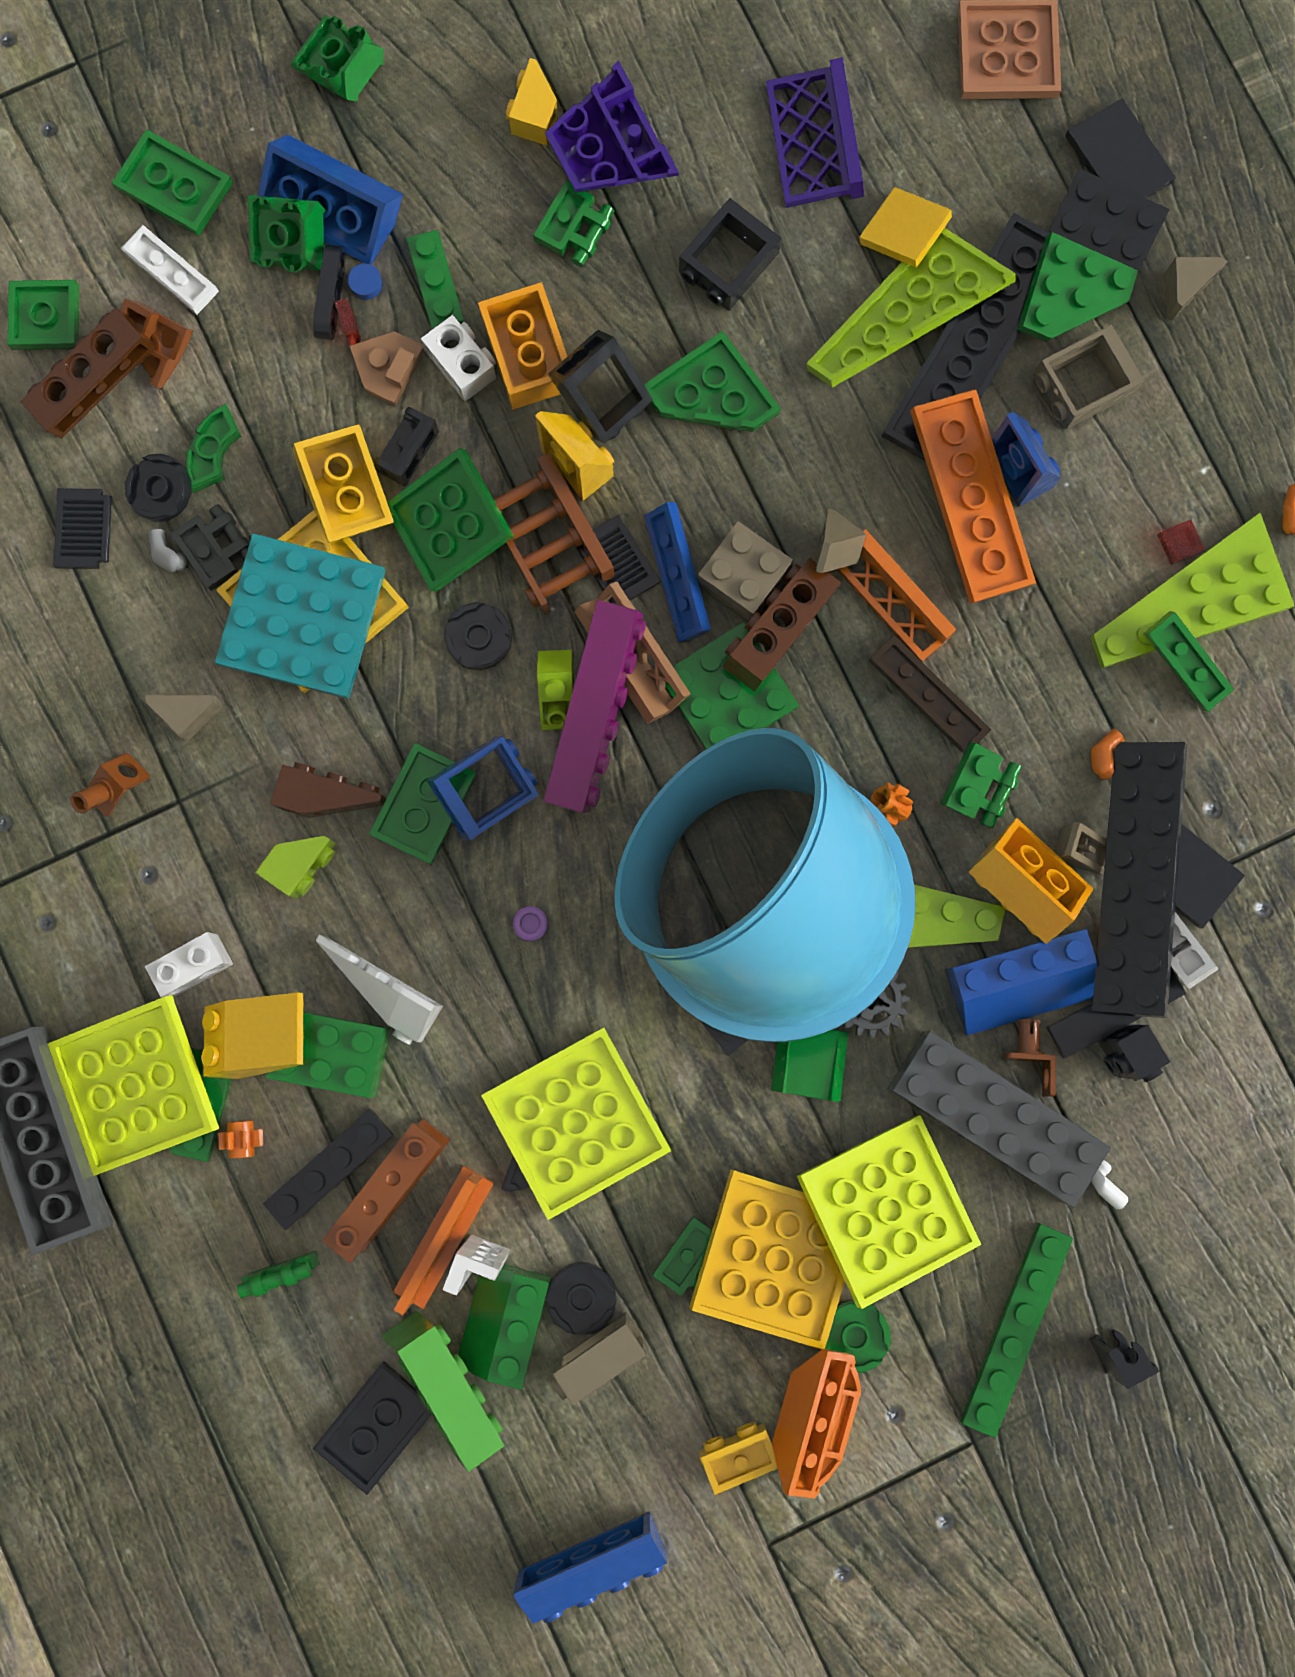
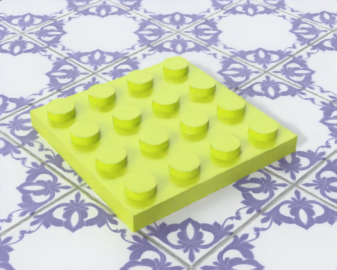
[47,995,219,1176]
[481,1028,671,1220]
[797,1115,981,1309]

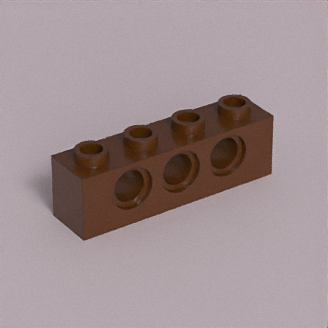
[20,308,156,439]
[722,557,841,692]

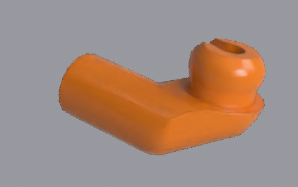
[1282,484,1295,536]

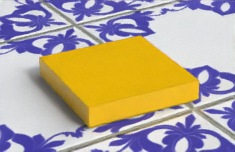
[859,187,952,268]

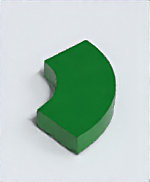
[186,404,242,493]

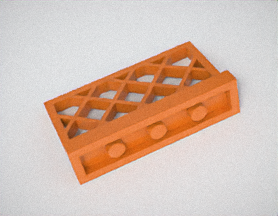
[393,1165,495,1315]

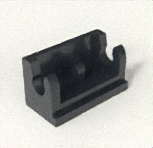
[373,407,439,487]
[1089,1329,1160,1389]

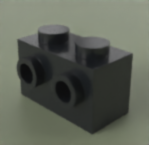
[1098,1025,1170,1082]

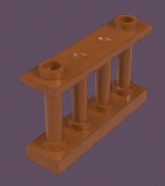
[494,452,615,615]
[322,1118,451,1263]

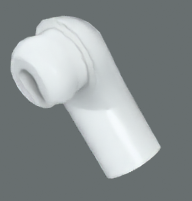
[1091,1160,1128,1210]

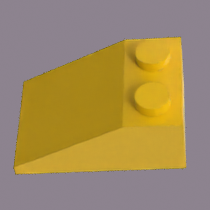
[535,411,614,501]
[292,424,394,543]
[201,992,303,1079]

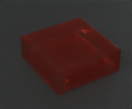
[335,298,362,346]
[1157,520,1205,565]

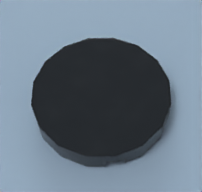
[125,453,192,522]
[444,602,512,670]
[546,1262,617,1335]

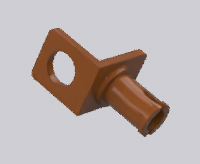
[70,753,150,817]
[1002,1019,1056,1097]

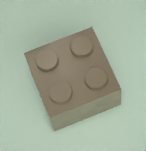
[697,521,793,622]

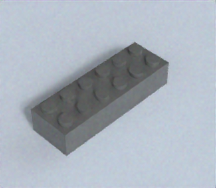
[0,1027,113,1256]
[887,1031,1111,1208]

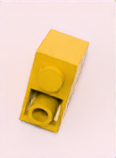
[506,58,558,146]

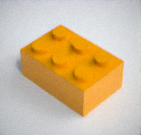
[478,282,567,410]
[969,818,1094,944]

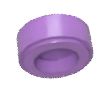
[513,906,548,941]

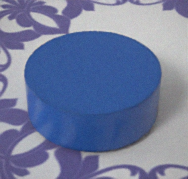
[348,263,383,300]

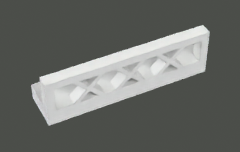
[443,1234,510,1295]

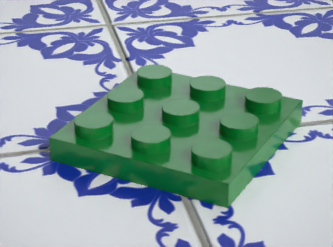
[387,448,514,592]
[665,622,799,750]

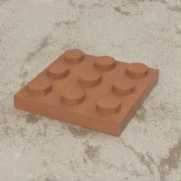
[958,0,1061,99]

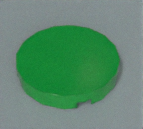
[825,1300,891,1373]

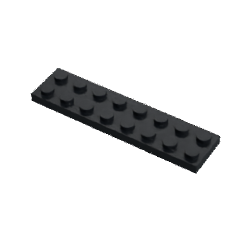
[882,213,1050,462]
[1092,742,1188,1018]

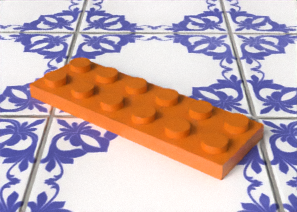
[910,389,1036,604]

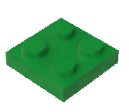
[7,280,80,350]

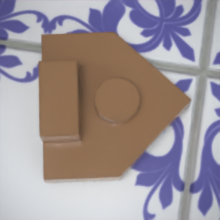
[350,331,424,407]

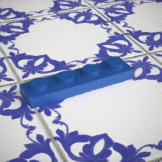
[644,502,711,642]

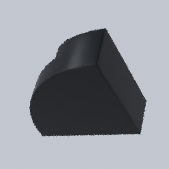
[501,1156,529,1191]

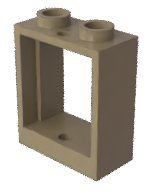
[1034,324,1145,429]
[552,1312,646,1406]

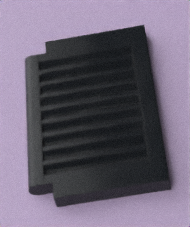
[53,488,112,569]
[576,515,660,603]

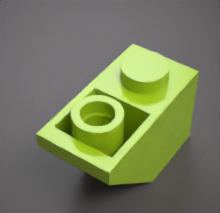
[537,650,574,730]
[255,836,336,899]

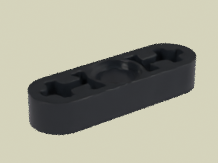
[313,244,346,340]

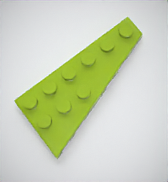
[806,228,1016,388]
[1090,513,1295,669]
[908,885,1005,948]

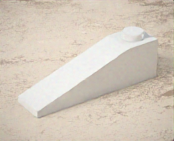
[316,935,443,1045]

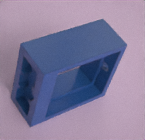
[426,736,539,840]

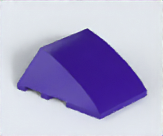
[545,60,679,192]

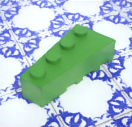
[381,1311,505,1473]

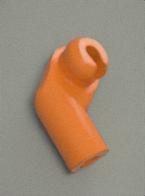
[1090,728,1125,780]

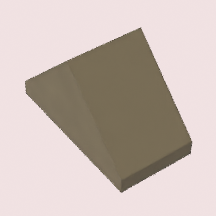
[1166,257,1228,320]
[816,509,866,573]
[145,695,223,742]
[1055,822,1107,875]

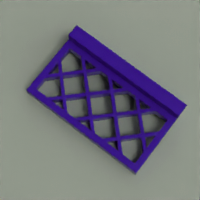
[766,57,864,208]

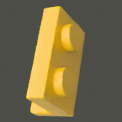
[698,1422,778,1495]

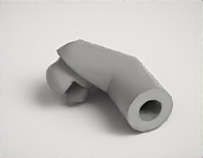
[148,529,187,573]

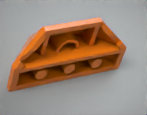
[772,1349,861,1499]

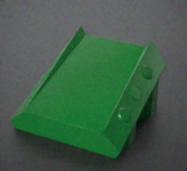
[291,15,384,101]
[247,195,326,273]
[771,1030,848,1102]

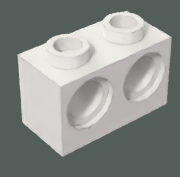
[421,315,496,402]
[1171,912,1218,989]
[145,932,233,998]

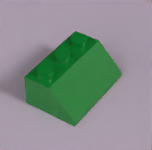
[458,1264,551,1390]

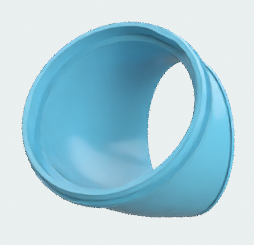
[615,728,915,1042]

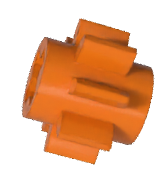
[870,782,913,827]
[218,1120,263,1158]

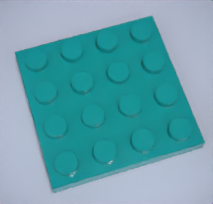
[215,534,386,699]

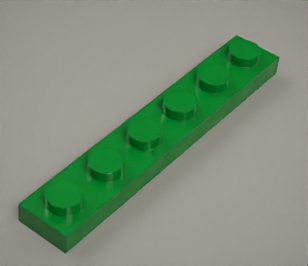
[960,1222,1073,1438]

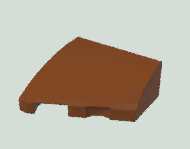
[120,298,193,388]

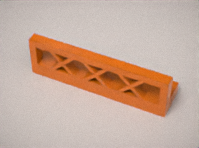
[836,529,957,662]

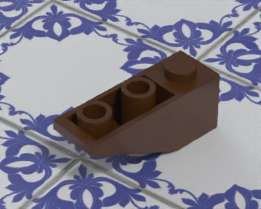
[270,762,386,818]

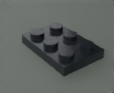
[1048,168,1170,272]

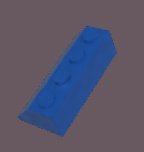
[258,135,403,264]
[945,929,1097,1036]
[514,1512,667,1624]

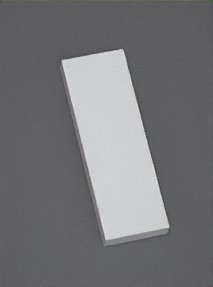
[121,225,219,315]

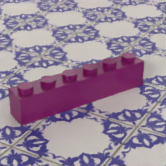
[543,600,646,813]

